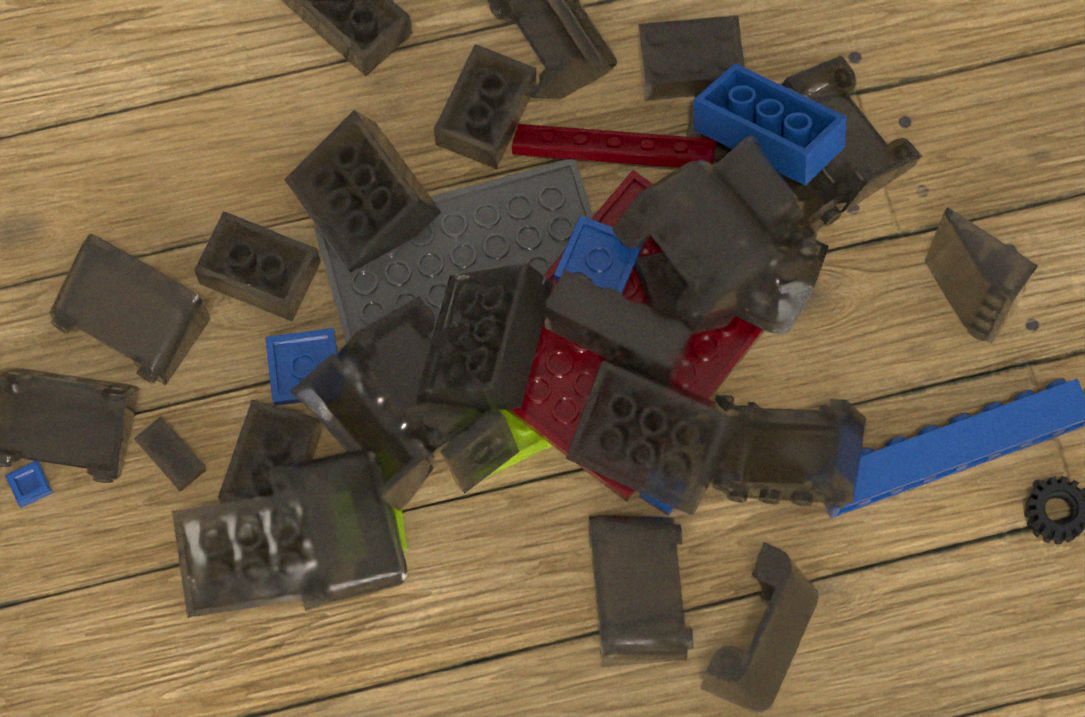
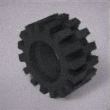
[1024,476,1085,544]

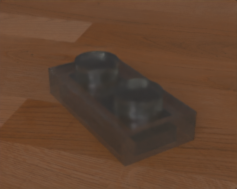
[134,417,207,492]

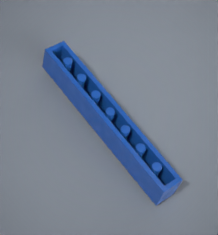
[815,378,1085,519]

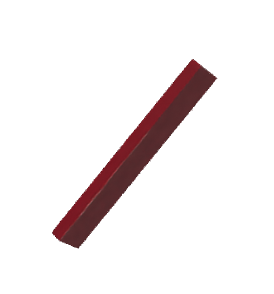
[512,124,717,170]

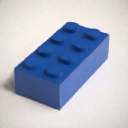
[694,63,847,185]

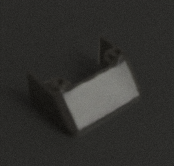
[487,0,617,99]

